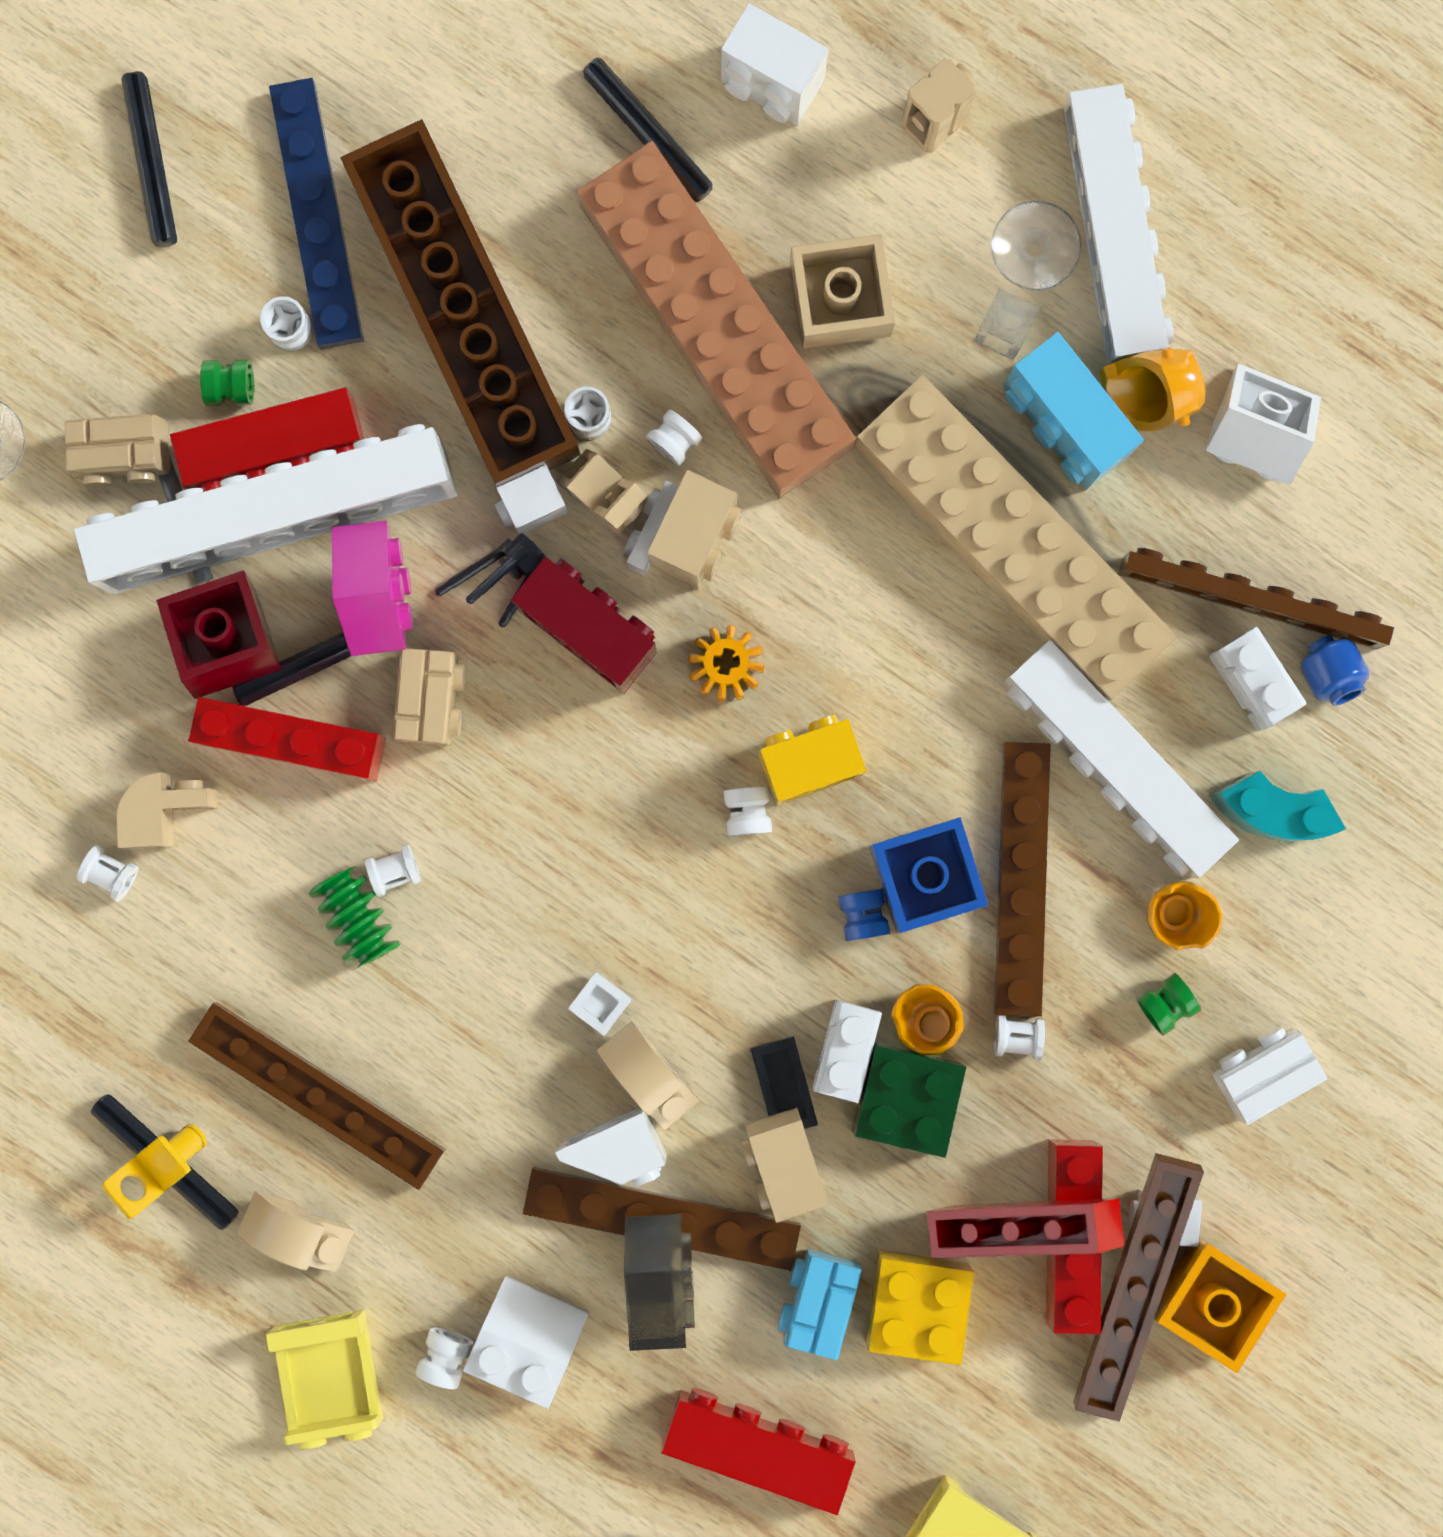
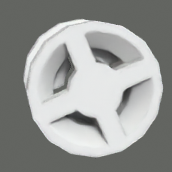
[645,409,703,466]

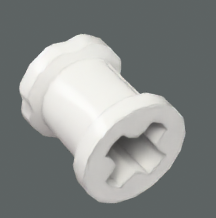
[76,845,139,902]
[365,845,422,898]
[993,1015,1045,1060]

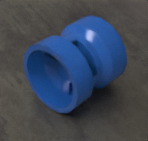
[838,888,890,941]

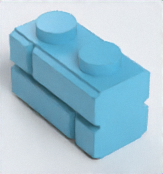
[777,1249,862,1360]

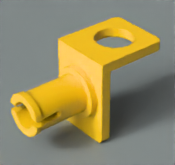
[101,1123,207,1219]

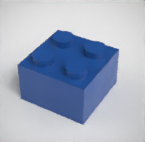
[869,817,989,933]

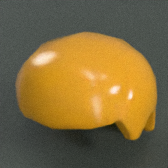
[1147,881,1223,951]
[891,984,964,1055]

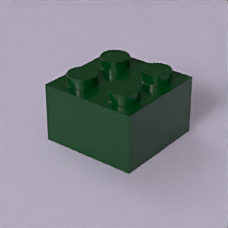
[852,1042,966,1158]

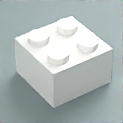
[721,3,829,126]

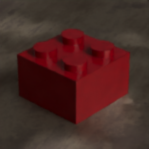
[156,570,282,699]

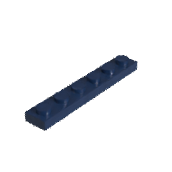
[269,77,364,350]

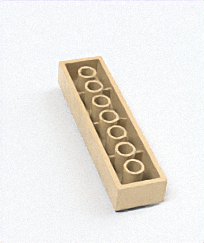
[854,374,1178,701]

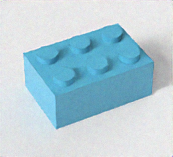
[1003,332,1144,490]

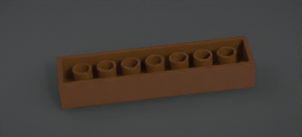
[340,119,581,487]

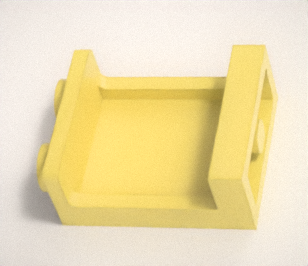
[266,1309,383,1450]
[905,1475,1038,1537]

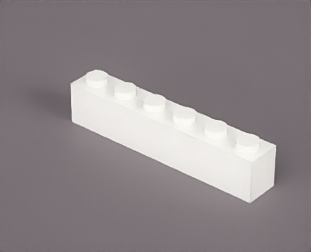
[1063,84,1174,365]
[1005,640,1239,878]

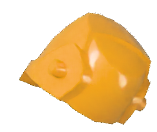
[1100,347,1205,432]

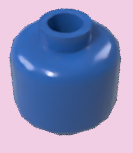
[1301,635,1370,706]

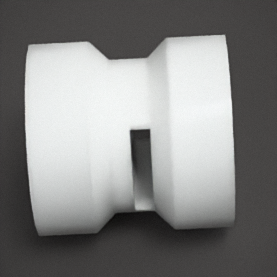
[260,296,313,352]
[564,386,612,440]
[724,787,772,836]
[415,1327,474,1389]

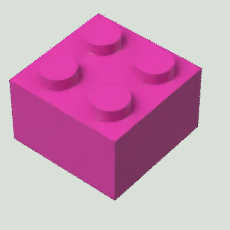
[332,520,413,656]

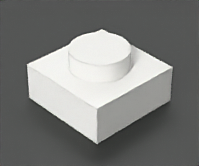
[568,971,632,1036]

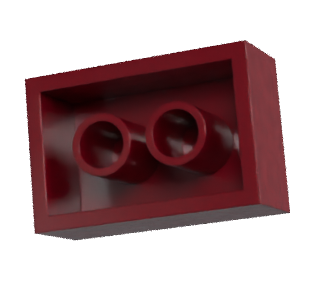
[511,556,658,694]

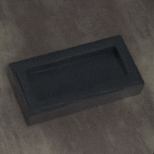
[750,1036,818,1129]

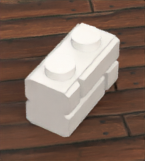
[1208,627,1307,731]
[812,999,882,1103]
[1212,1026,1327,1125]

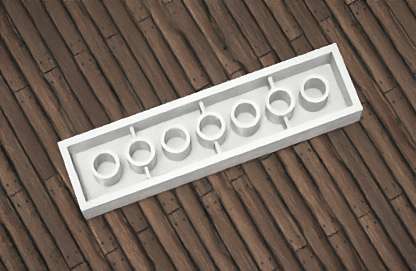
[74,424,458,595]

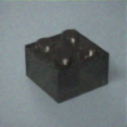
[624,1214,695,1351]

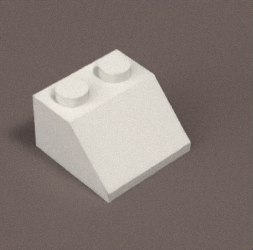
[1206,363,1321,485]
[555,1107,667,1187]
[463,1276,589,1409]

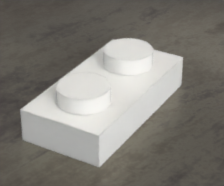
[624,481,679,576]

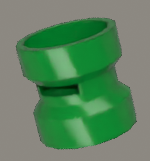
[200,360,255,406]
[1136,973,1201,1036]

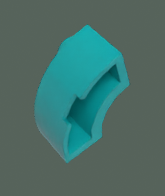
[1209,771,1346,842]

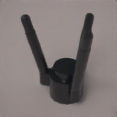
[435,533,545,628]

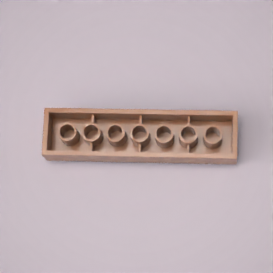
[577,141,857,499]

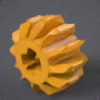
[688,625,765,703]

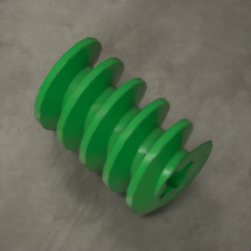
[309,866,401,970]

